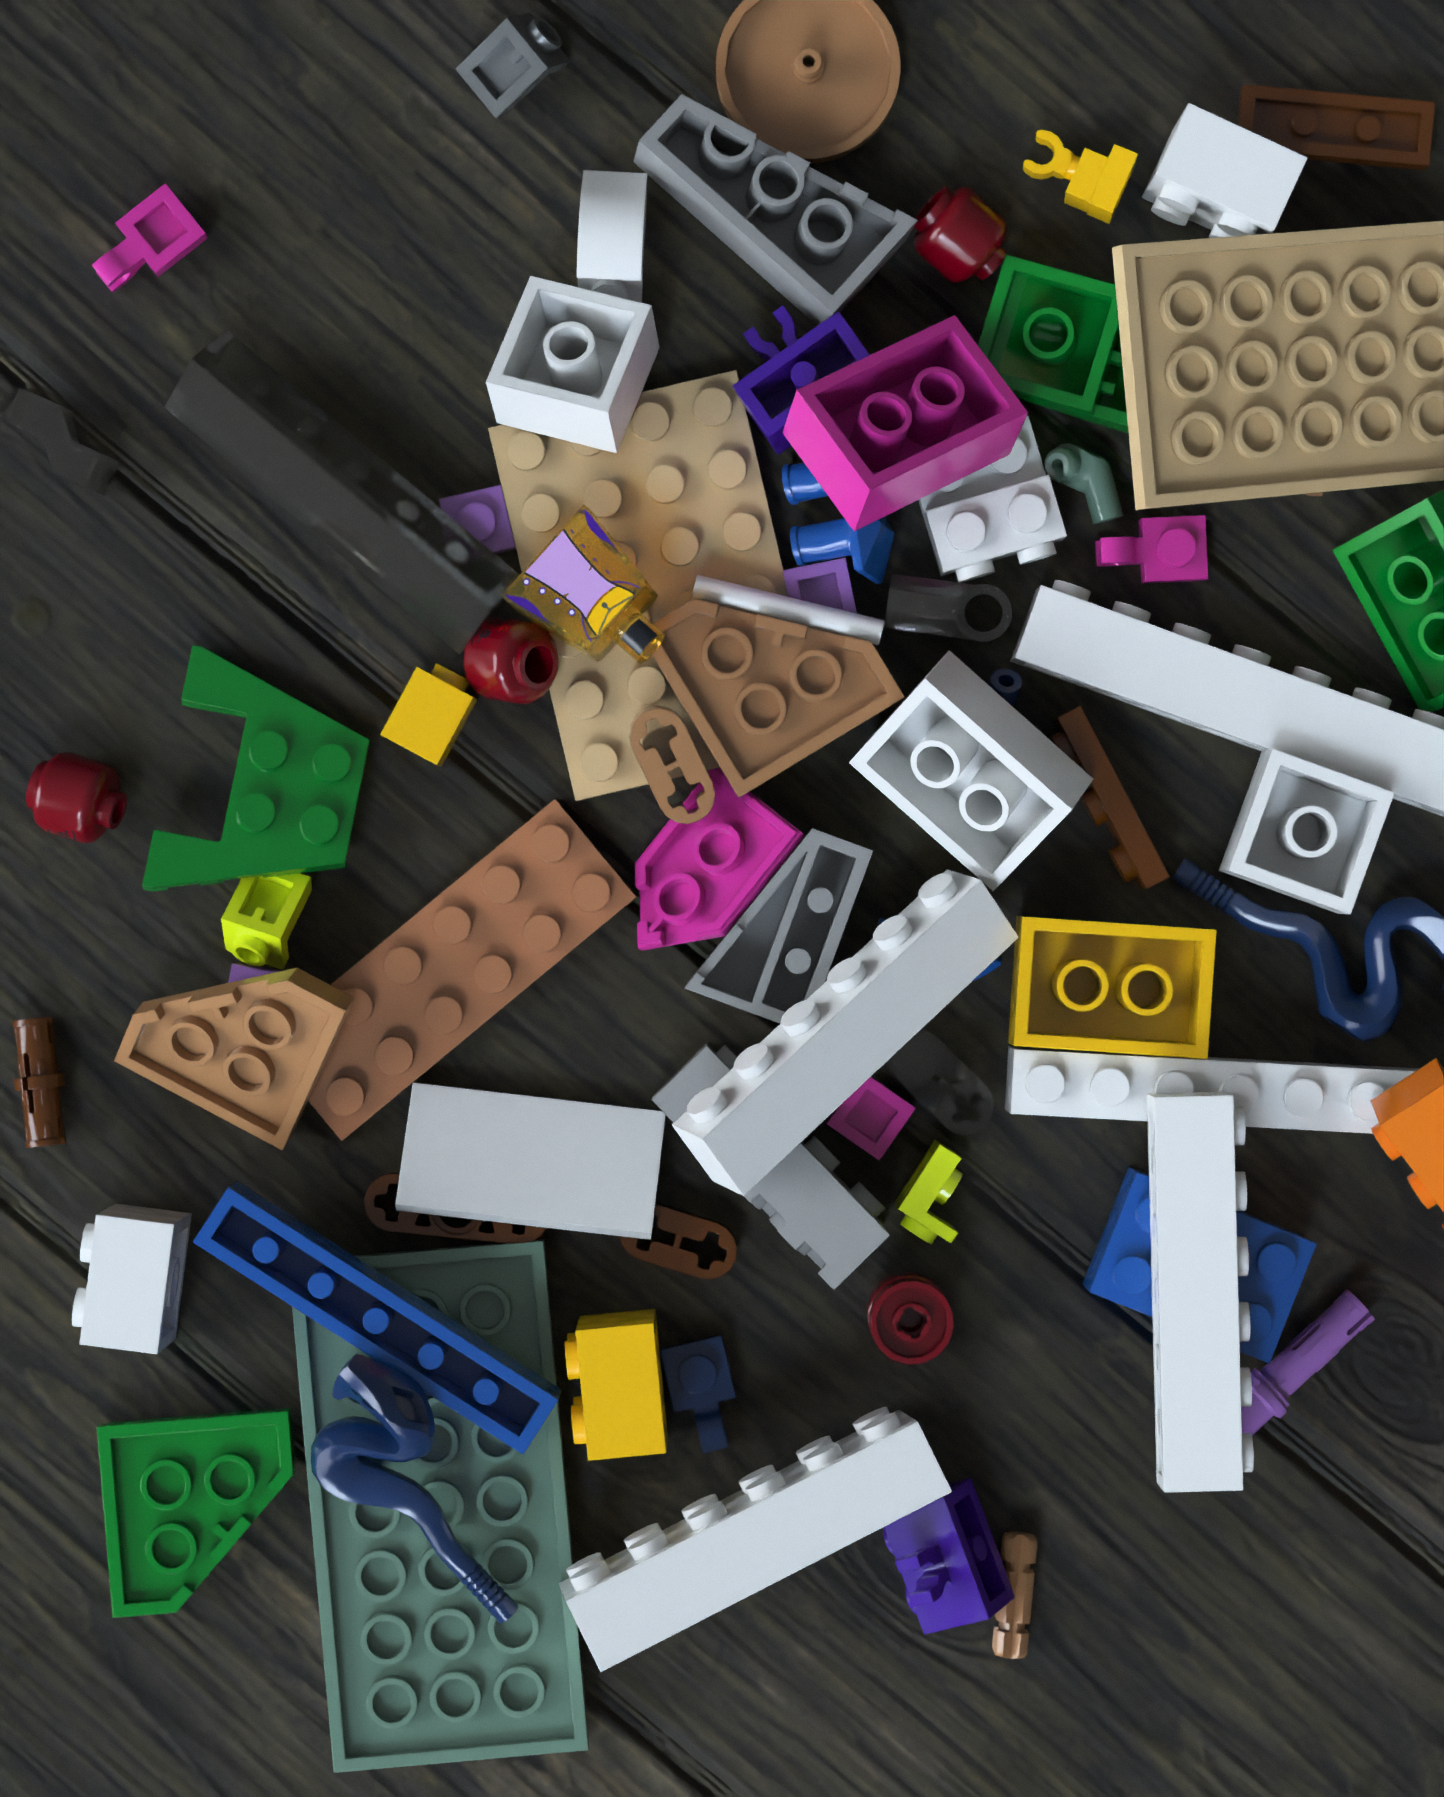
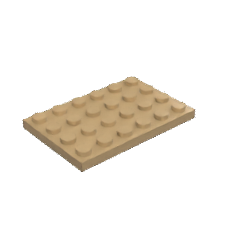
[1112,221,1444,510]
[488,370,788,801]

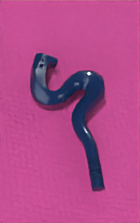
[1172,858,1444,1043]
[311,1354,518,1624]

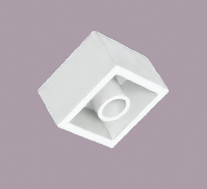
[1141,103,1307,238]
[486,276,660,453]
[1219,749,1395,915]
[72,1204,192,1354]

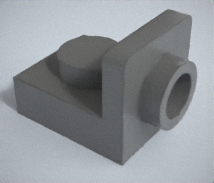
[456,13,570,118]

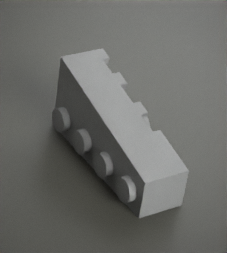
[633,94,918,326]
[652,1043,890,1290]

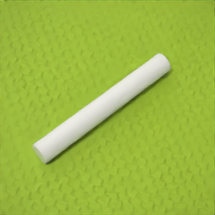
[691,574,885,645]

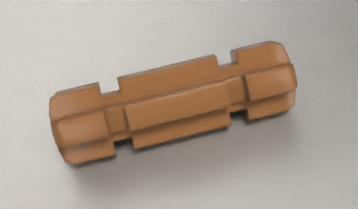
[992,1531,1038,1659]

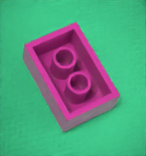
[782,315,1028,531]

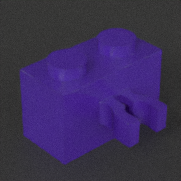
[733,305,870,455]
[883,1478,1015,1635]

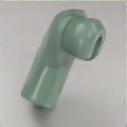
[1044,443,1124,525]

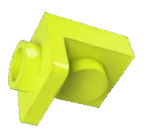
[221,873,312,969]
[894,1140,963,1245]

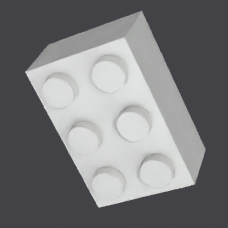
[849,651,1093,891]

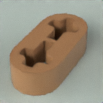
[629,705,715,824]

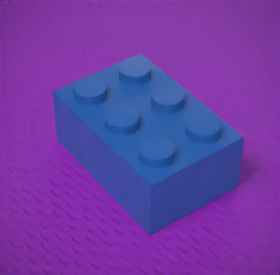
[1082,1167,1317,1364]

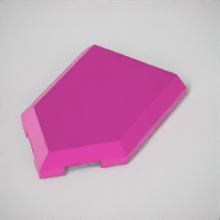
[635,768,806,951]

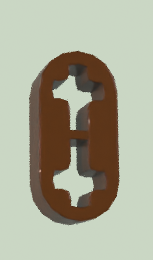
[619,1202,737,1279]

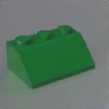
[1333,489,1444,713]

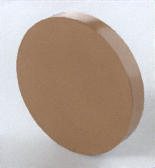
[716,0,901,164]

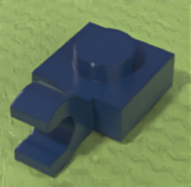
[659,1334,736,1453]

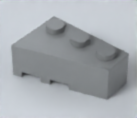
[685,828,873,1024]

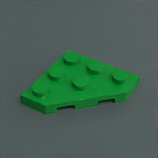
[97,1408,296,1618]

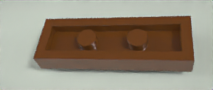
[1238,84,1435,170]
[1049,706,1170,889]

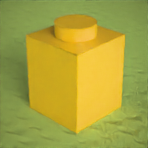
[380,663,477,767]

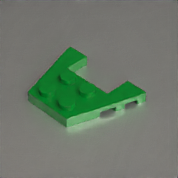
[142,645,369,892]

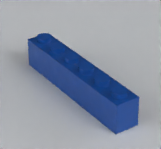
[193,1181,562,1455]

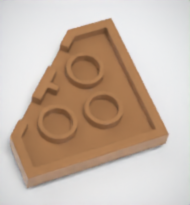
[647,598,904,798]
[114,968,355,1151]

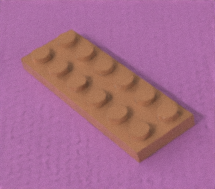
[308,799,636,1141]

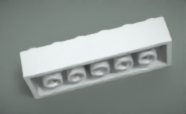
[558,1407,952,1672]

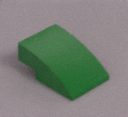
[978,255,1129,434]

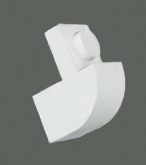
[577,170,647,303]

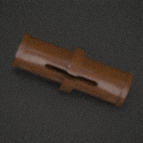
[12,1017,67,1148]

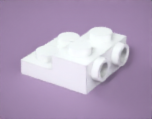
[918,416,1067,583]

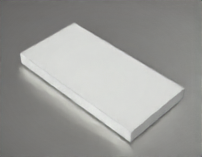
[395,1083,666,1240]

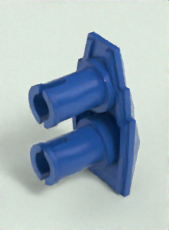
[782,462,895,584]

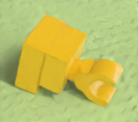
[1023,130,1138,224]

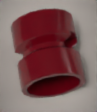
[867,1272,954,1365]

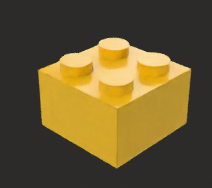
[565,1309,668,1461]

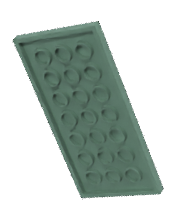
[292,1239,589,1773]

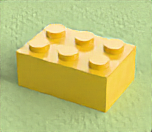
[1008,916,1217,1059]

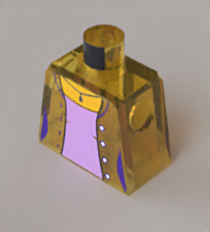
[501,504,665,663]

